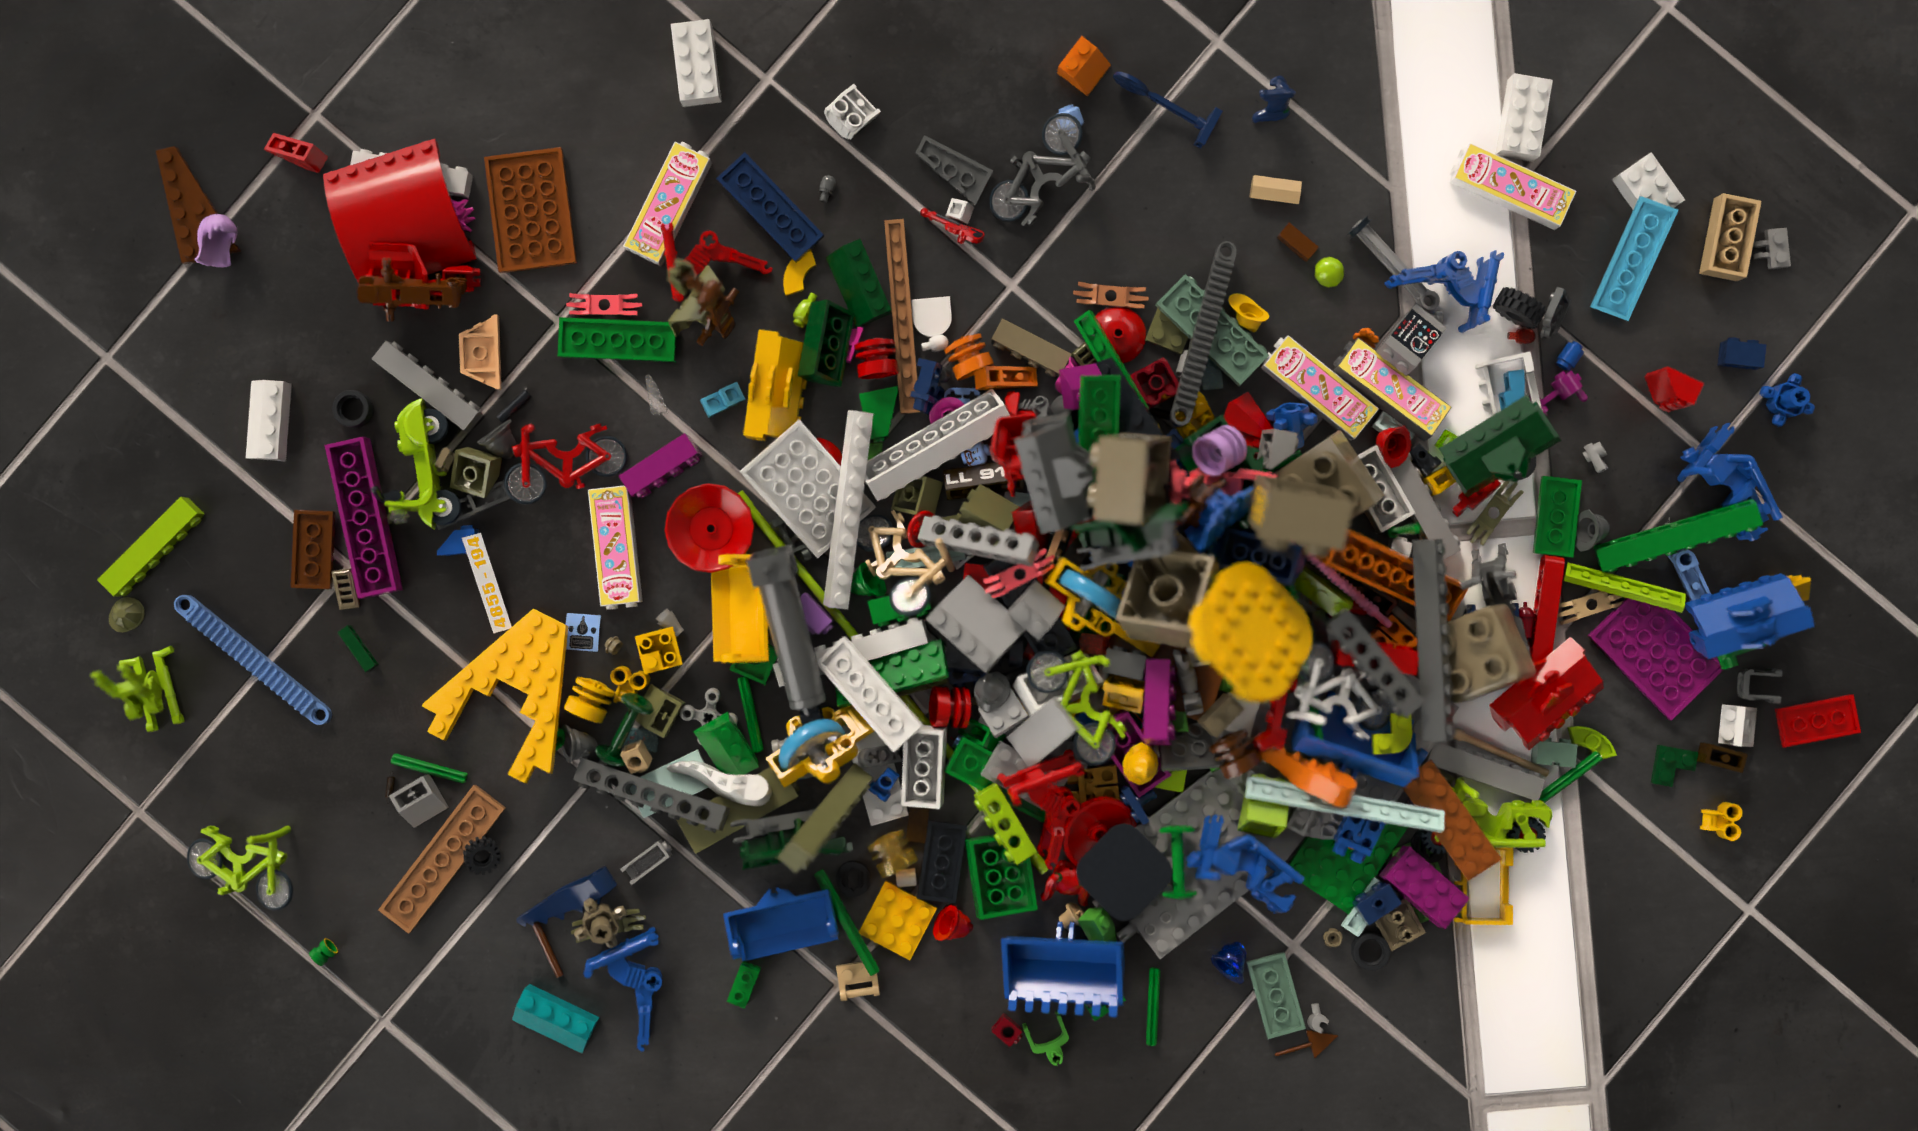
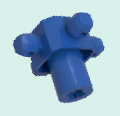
[1759,373,1815,427]
[1266,402,1318,449]

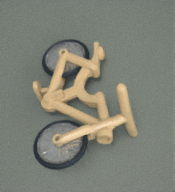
[857,510,955,616]

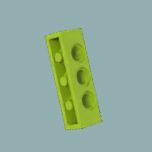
[974,783,1037,864]

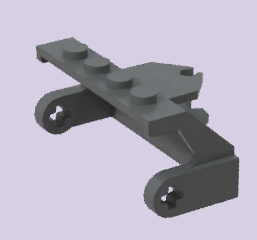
[1015,412,1095,534]

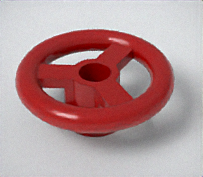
[907,511,935,548]

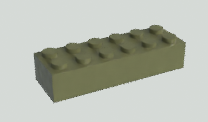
[777,763,873,873]

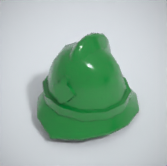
[850,562,887,597]

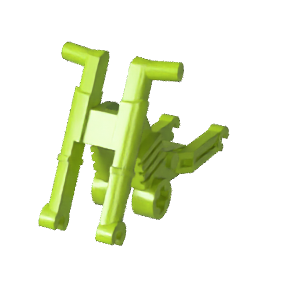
[91,646,185,732]

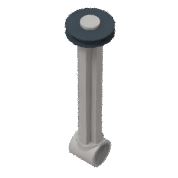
[1347,215,1440,312]

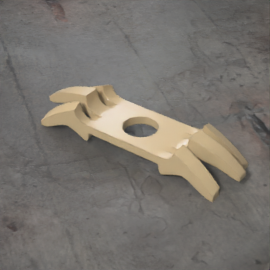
[1557,591,1624,625]

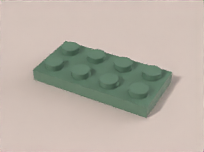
[1246,951,1306,1039]

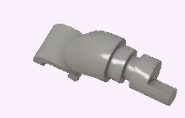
[1173,649,1204,715]

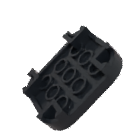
[1076,824,1172,921]

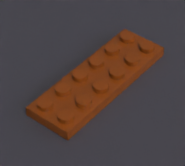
[1402,759,1502,881]

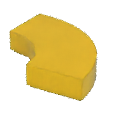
[783,250,817,296]

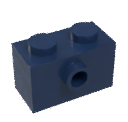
[1352,881,1402,925]

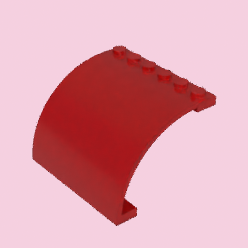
[323,139,477,283]

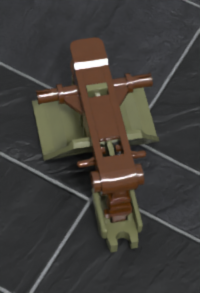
[668,258,739,346]

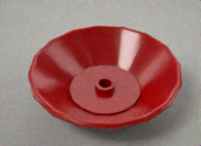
[664,483,754,573]

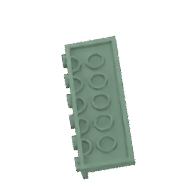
[1155,274,1269,386]

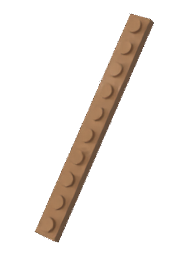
[884,219,920,414]

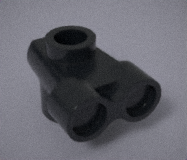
[1409,444,1442,478]

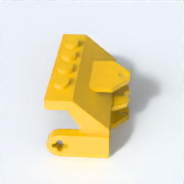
[743,329,807,441]
[711,554,769,663]

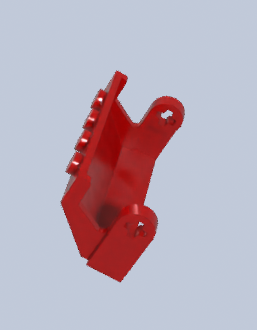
[1489,637,1604,751]

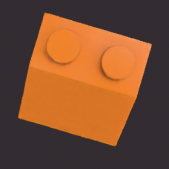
[1057,36,1111,96]

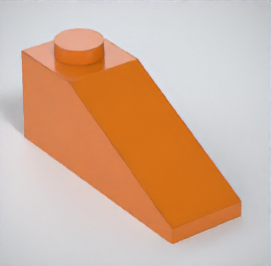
[974,366,1038,390]

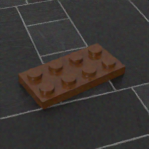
[291,510,335,589]

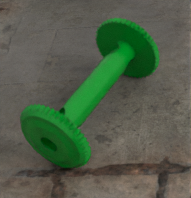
[1159,825,1197,899]

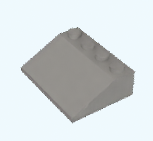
[926,575,1026,672]

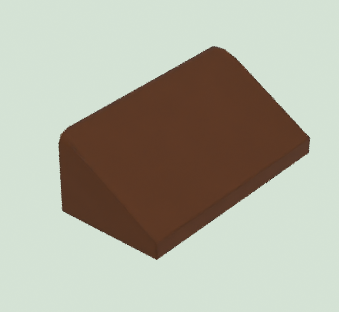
[1276,222,1319,262]

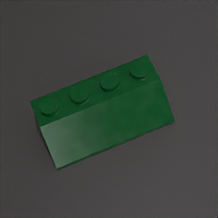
[826,239,892,328]
[797,299,855,387]

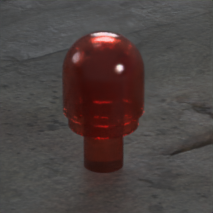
[1507,328,1536,344]

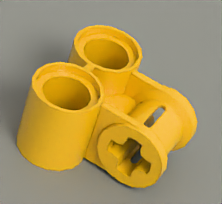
[610,666,650,703]
[1700,802,1742,841]

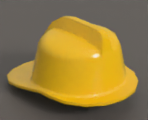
[1228,293,1269,333]

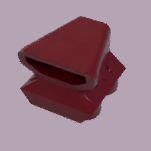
[1130,357,1179,410]

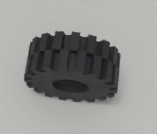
[1492,287,1547,329]

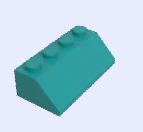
[512,984,600,1053]

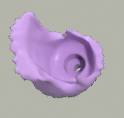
[195,214,238,267]

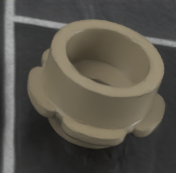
[604,636,622,655]
[1323,928,1343,947]

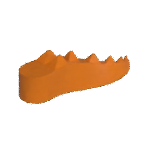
[1252,746,1357,807]

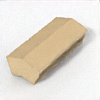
[1249,175,1302,204]

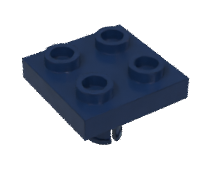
[1119,784,1158,825]

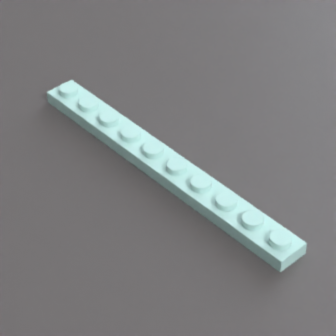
[1245,776,1444,832]

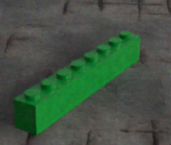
[1593,499,1763,573]

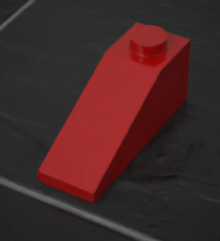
[264,133,328,173]

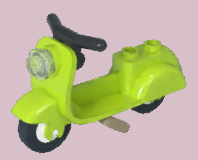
[371,398,461,530]

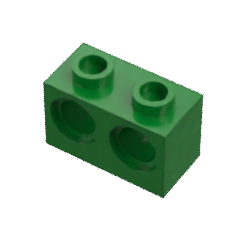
[727,961,761,1009]

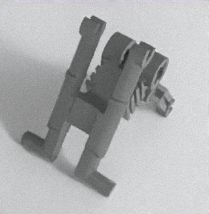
[1460,543,1531,657]

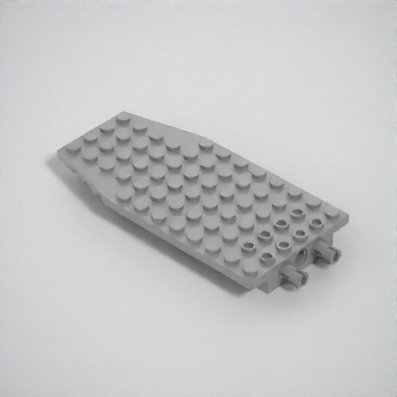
[1092,769,1305,959]

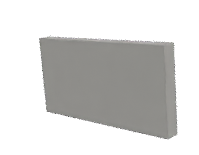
[1006,696,1079,767]

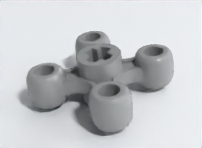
[680,688,738,745]

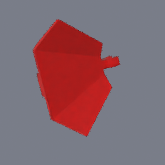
[1224,392,1274,460]

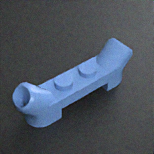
[1667,548,1711,601]

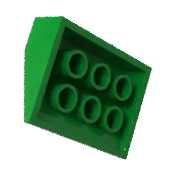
[965,831,1038,920]

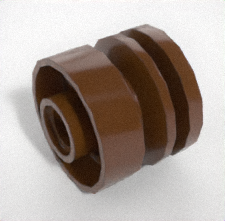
[1209,729,1262,779]

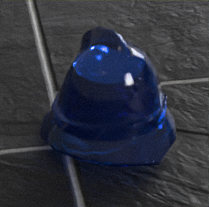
[1210,942,1246,984]

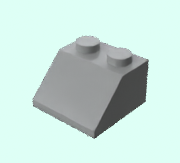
[1257,429,1298,469]
[1009,580,1065,640]

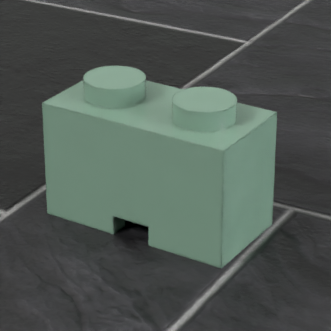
[1531,737,1578,768]

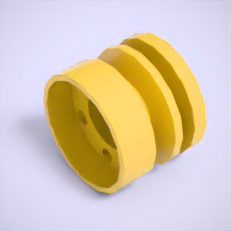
[564,677,615,724]

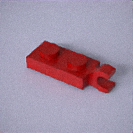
[1452,480,1501,518]

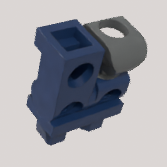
[910,358,952,415]

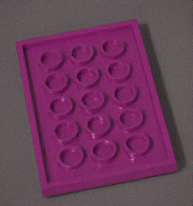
[1588,582,1723,720]

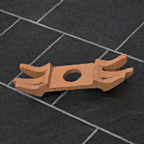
[1073,282,1149,309]

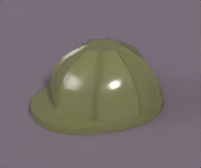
[109,597,145,633]

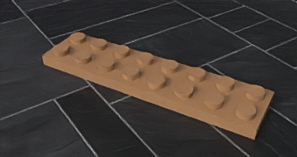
[378,784,506,934]

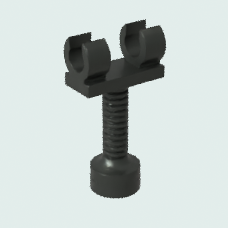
[770,517,812,562]

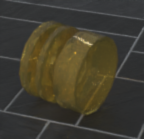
[867,829,918,878]

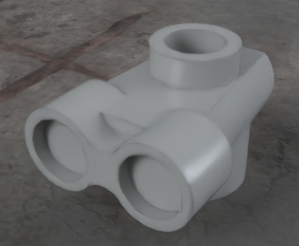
[1583,441,1608,473]

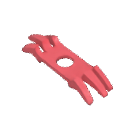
[566,293,642,316]
[984,548,1055,599]

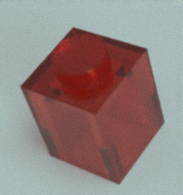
[1078,633,1110,655]

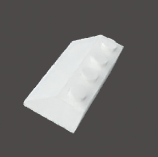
[246,380,292,461]

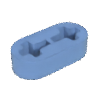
[944,388,980,404]

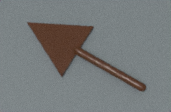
[1275,1030,1338,1058]

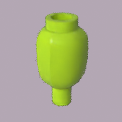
[793,293,817,328]

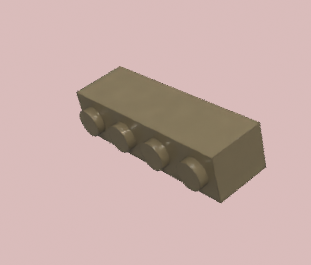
[991,318,1071,378]

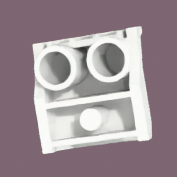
[824,84,881,140]

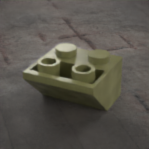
[636,684,685,738]

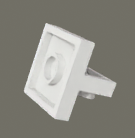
[1718,704,1757,747]

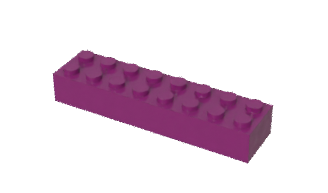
[325,437,403,599]

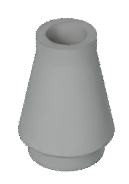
[655,608,684,637]

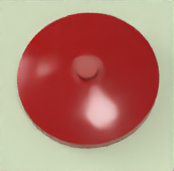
[1062,796,1137,866]

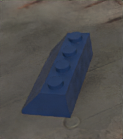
[1217,528,1308,586]

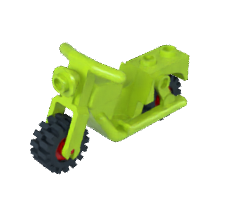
[1419,777,1552,854]

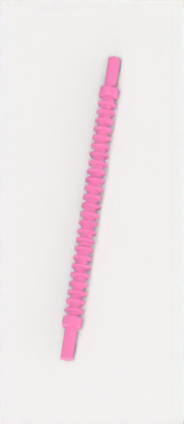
[1290,542,1392,628]

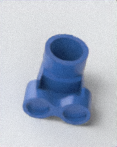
[868,767,899,802]

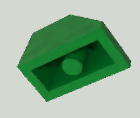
[958,717,1006,751]

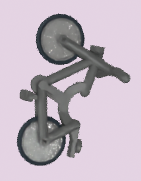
[989,113,1096,227]

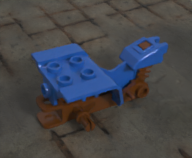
[1177,473,1254,569]

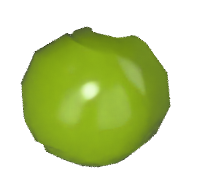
[1315,257,1344,287]

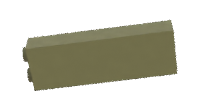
[677,766,801,854]

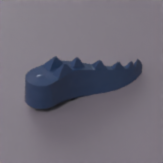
[516,866,617,927]

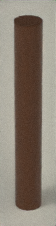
[532,921,564,978]

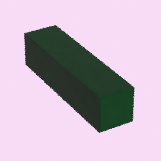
[337,625,379,672]

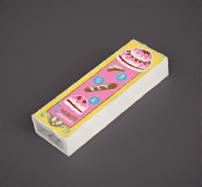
[623,142,712,266]
[1449,143,1576,230]
[1261,335,1379,441]
[588,486,643,610]

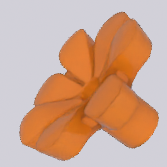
[1353,328,1379,349]

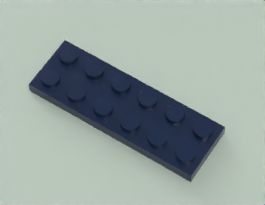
[716,152,824,263]

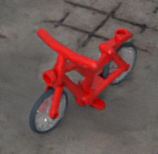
[504,423,627,504]

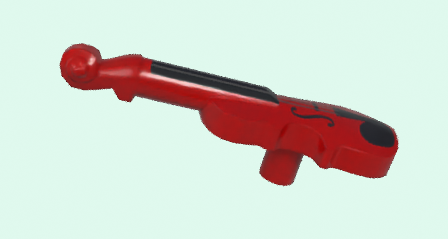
[920,208,985,244]

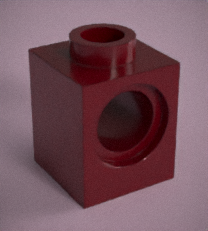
[991,1013,1023,1047]

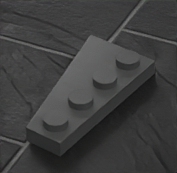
[915,135,993,207]

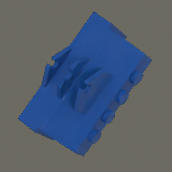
[1685,573,1815,659]
[723,887,839,962]

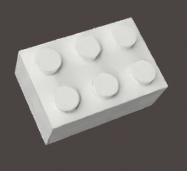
[1612,152,1685,209]

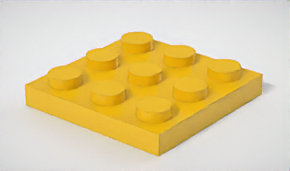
[859,880,937,960]

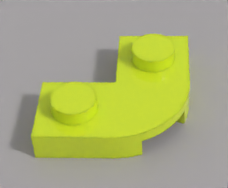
[1371,713,1412,754]

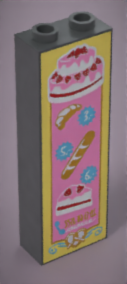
[1332,337,1452,442]

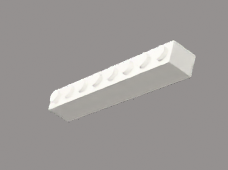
[773,617,930,687]

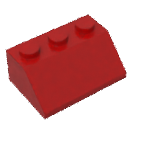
[1645,367,1704,412]

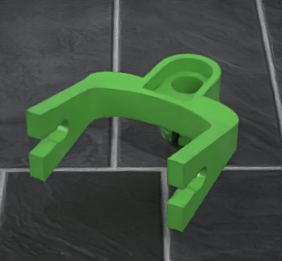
[1022,1010,1069,1066]

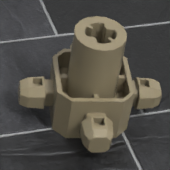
[574,898,627,949]

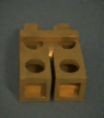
[1067,764,1119,804]

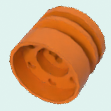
[944,333,994,381]

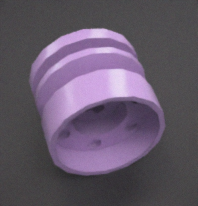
[1192,425,1247,477]

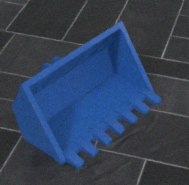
[1291,686,1418,788]
[1001,922,1125,1017]

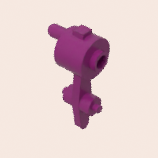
[1528,370,1588,416]

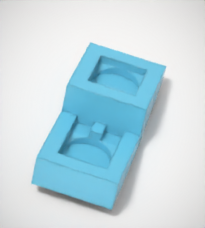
[700,382,745,418]

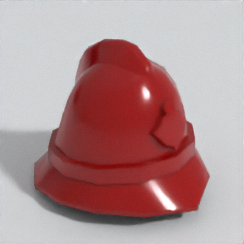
[1376,426,1411,468]
[933,905,974,941]

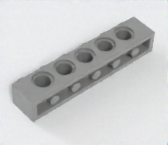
[918,516,1039,567]

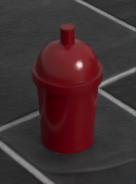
[1519,602,1535,639]

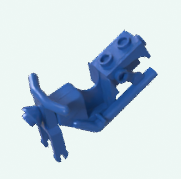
[1677,423,1783,541]
[1186,814,1304,913]

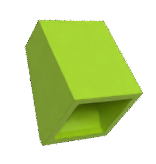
[1237,773,1291,839]

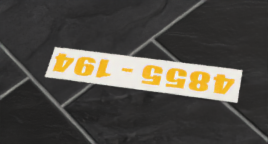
[462,533,512,633]

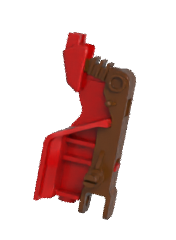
[357,242,481,322]

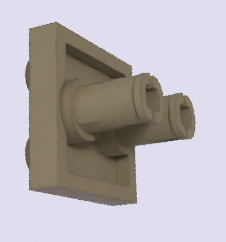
[1375,898,1426,951]

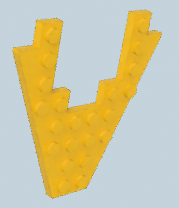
[422,609,568,784]

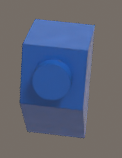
[437,525,479,556]

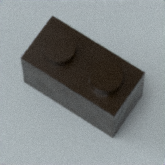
[1697,742,1748,773]

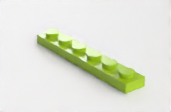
[1563,562,1686,613]

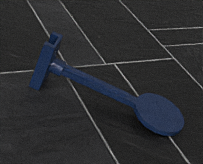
[1113,71,1223,149]

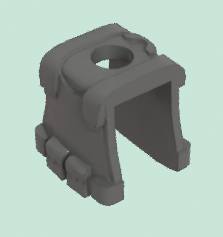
[1737,668,1782,704]

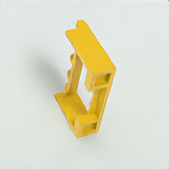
[1454,848,1514,925]

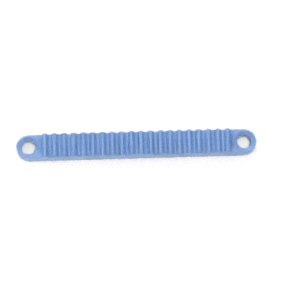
[174,595,332,725]

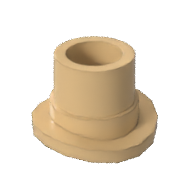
[1059,902,1084,930]

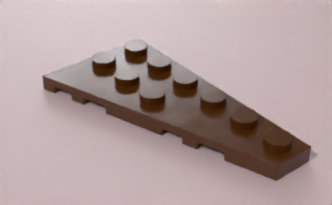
[156,146,241,265]

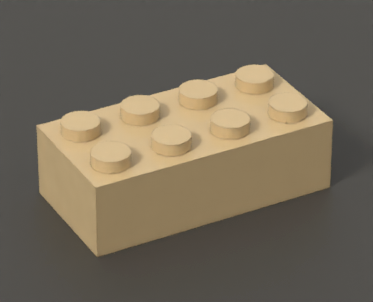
[1699,193,1762,281]

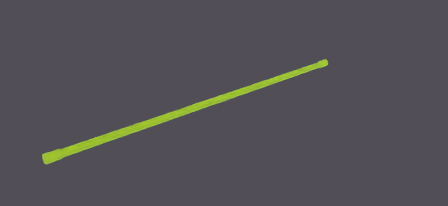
[738,490,1049,875]

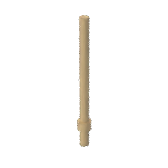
[1453,728,1549,777]

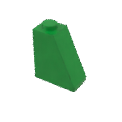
[859,386,899,444]

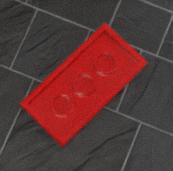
[1775,694,1861,747]

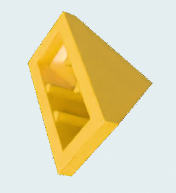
[1421,465,1456,496]

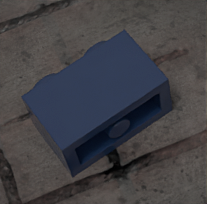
[1717,338,1767,370]

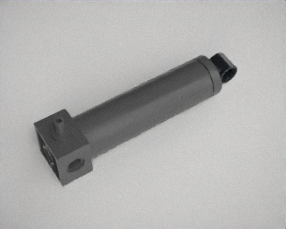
[746,545,826,726]

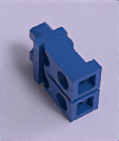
[1333,815,1386,864]

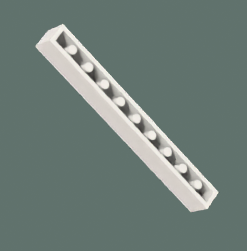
[823,410,873,609]

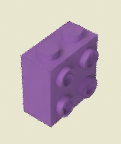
[800,593,835,635]

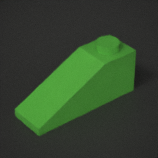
[1078,908,1117,942]

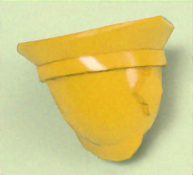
[1123,742,1159,785]

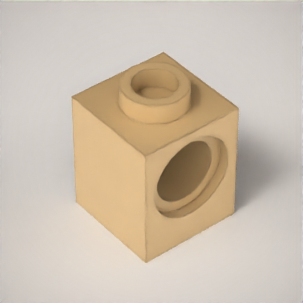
[620,739,653,774]

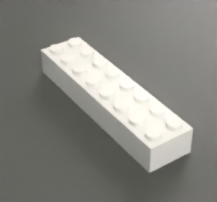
[865,389,1010,501]

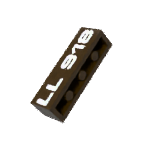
[943,462,1024,500]

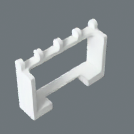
[1475,352,1543,415]

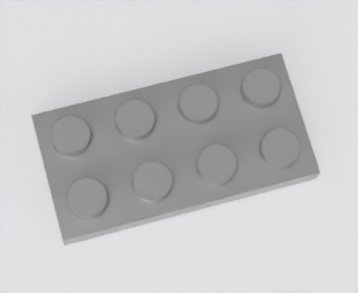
[981,740,1068,811]

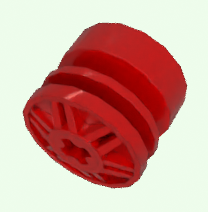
[854,338,899,379]
[929,686,971,728]

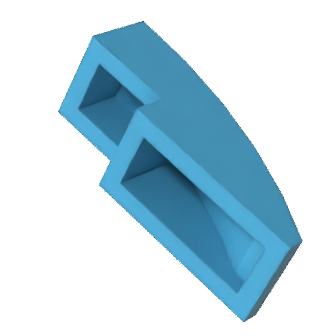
[1498,369,1525,410]

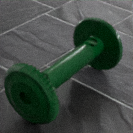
[595,693,654,767]

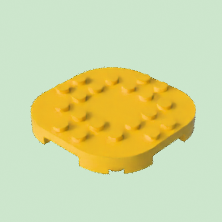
[1189,563,1312,703]

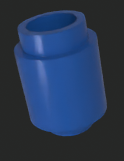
[1556,341,1584,371]

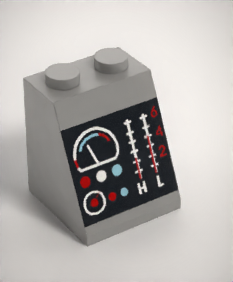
[1376,304,1447,376]

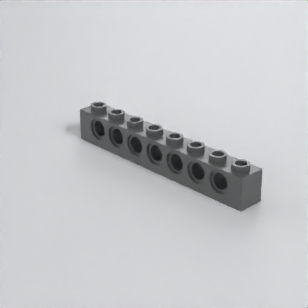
[573,758,730,833]

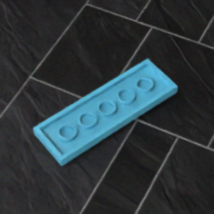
[1590,196,1678,321]

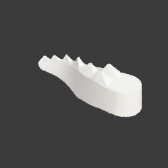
[667,761,772,806]

